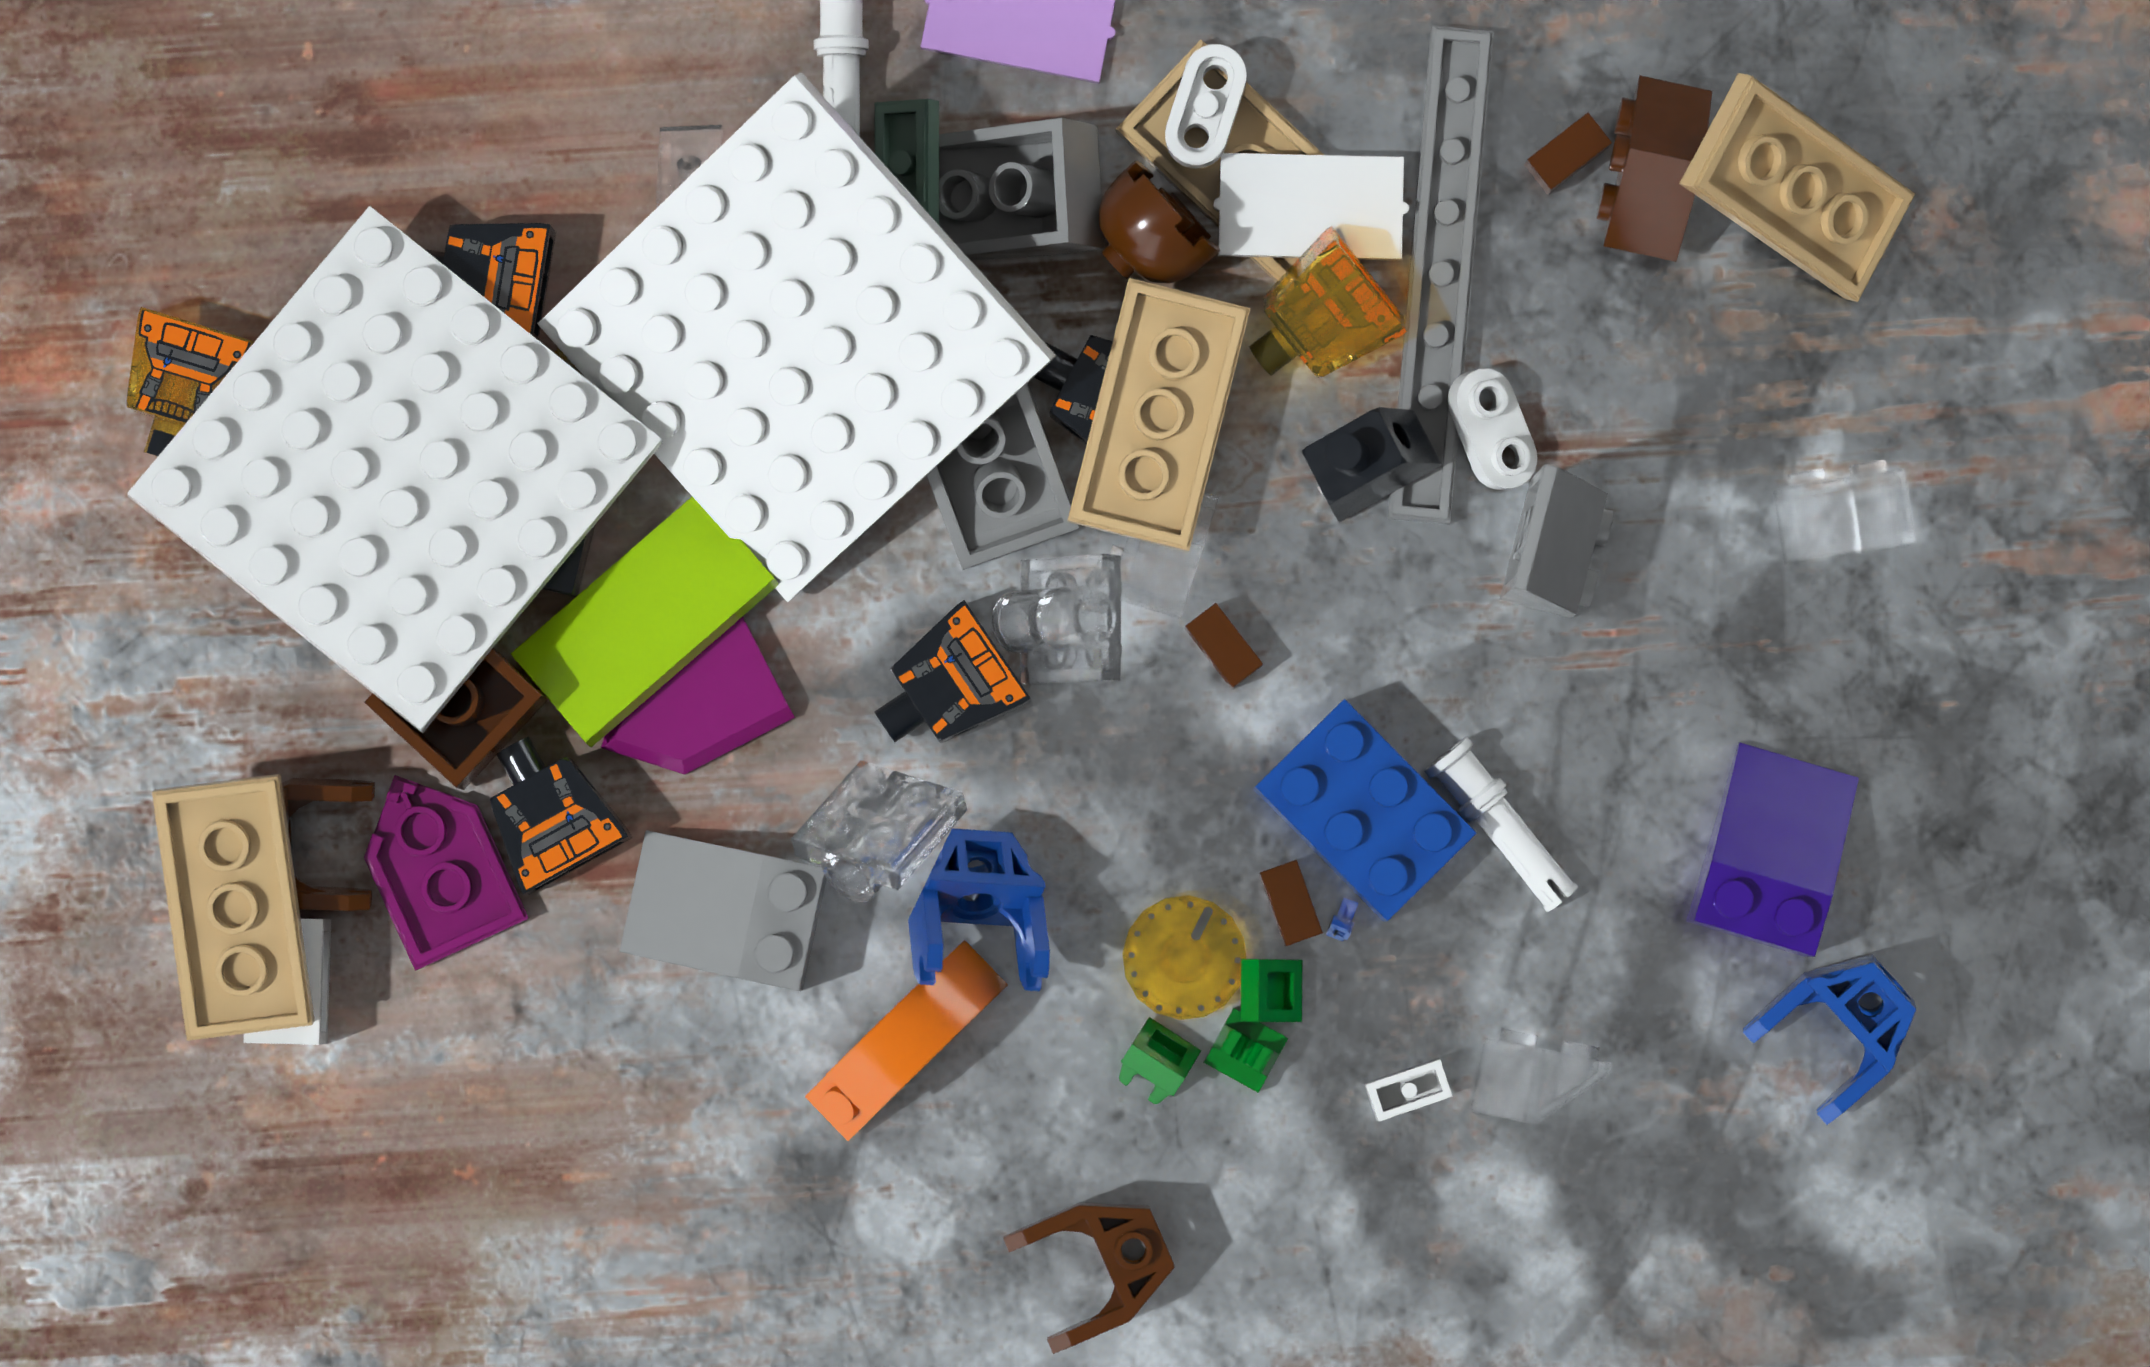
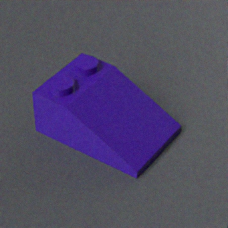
[1686,742,1859,957]

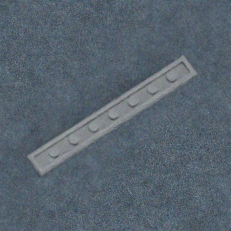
[1387,26,1494,525]

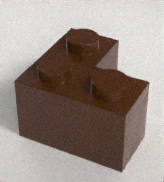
[1596,75,1712,262]

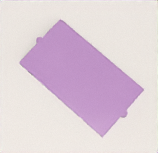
[920,0,1116,84]

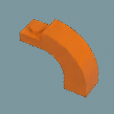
[805,940,1008,1141]

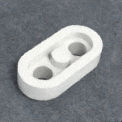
[1165,44,1247,169]
[1448,368,1537,490]

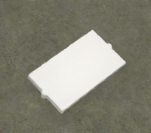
[1213,153,1409,260]

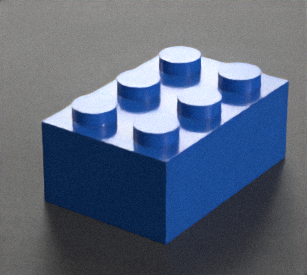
[1253,699,1477,922]

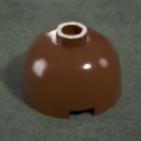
[1099,160,1221,284]

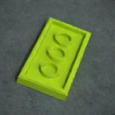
[510,496,779,747]

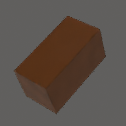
[1524,112,1612,195]
[1184,603,1263,690]
[1259,860,1323,946]

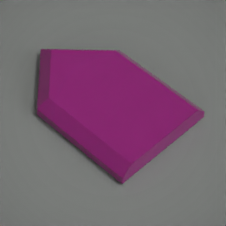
[601,617,795,775]
[364,775,529,971]

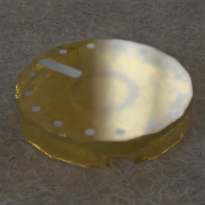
[1122,895,1246,1020]

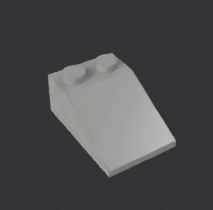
[939,117,1104,260]
[927,382,1079,570]
[1499,464,1614,618]
[619,830,829,991]

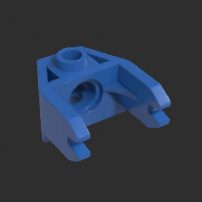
[908,828,1050,991]
[1743,954,1916,1125]

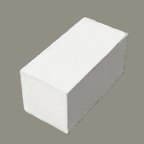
[1364,1059,1453,1122]

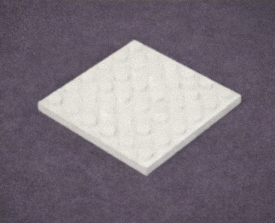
[537,72,1056,602]
[127,206,662,733]

